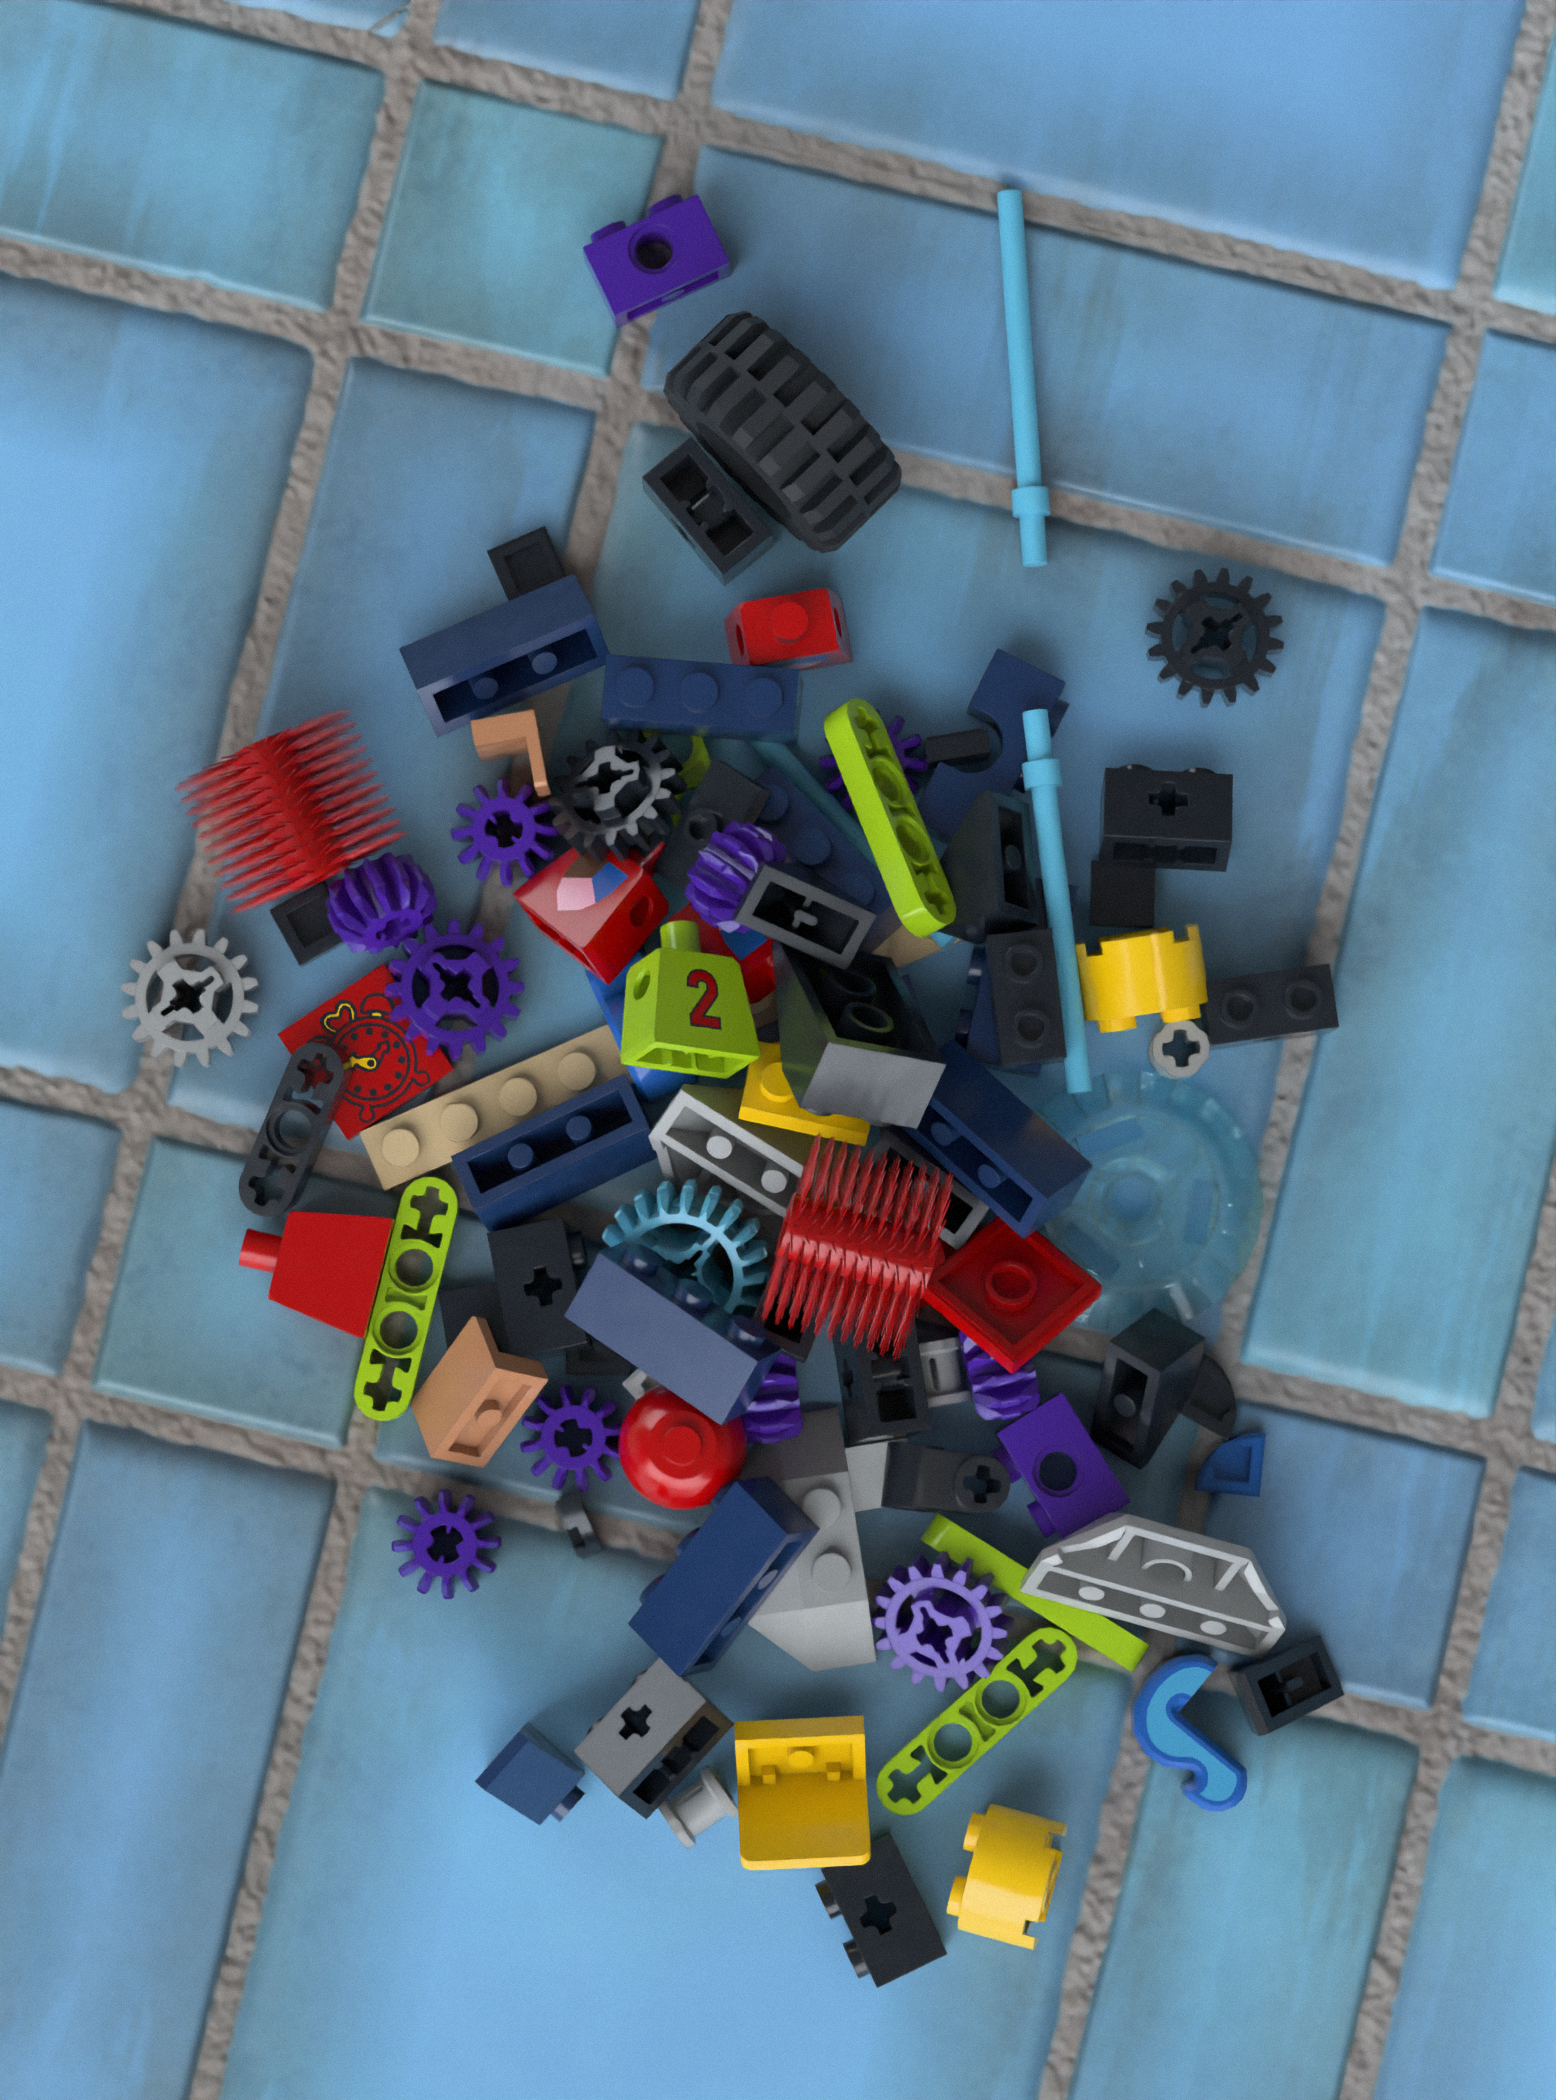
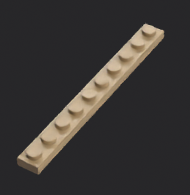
[359,925,965,1192]

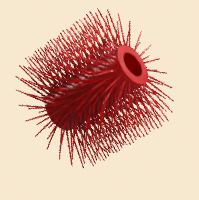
[174,709,407,914]
[762,1132,953,1361]

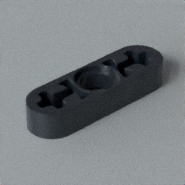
[239,1041,352,1217]

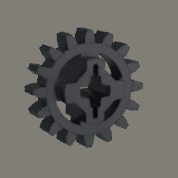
[1145,568,1284,708]
[548,728,687,862]

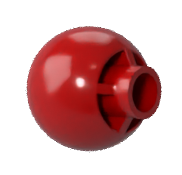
[618,1384,748,1510]

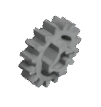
[121,929,261,1068]

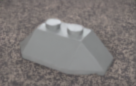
[648,1084,900,1266]
[739,1407,877,1671]
[1020,1512,1287,1660]

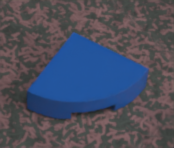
[1194,1433,1266,1497]

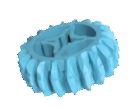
[600,1178,771,1319]

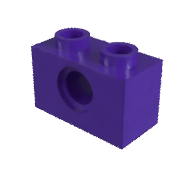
[583,194,731,328]
[991,1392,1131,1540]

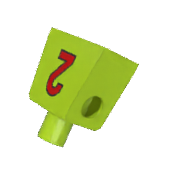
[620,920,761,1079]

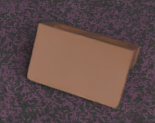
[470,709,553,801]
[411,1316,549,1468]

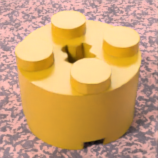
[1075,924,1208,1033]
[947,1803,1067,1950]

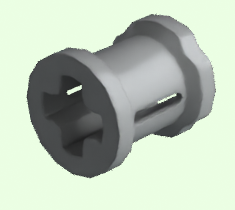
[1148,1020,1210,1081]
[918,1337,972,1408]
[658,1765,738,1849]

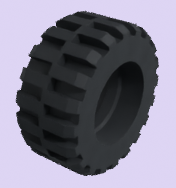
[663,311,902,553]

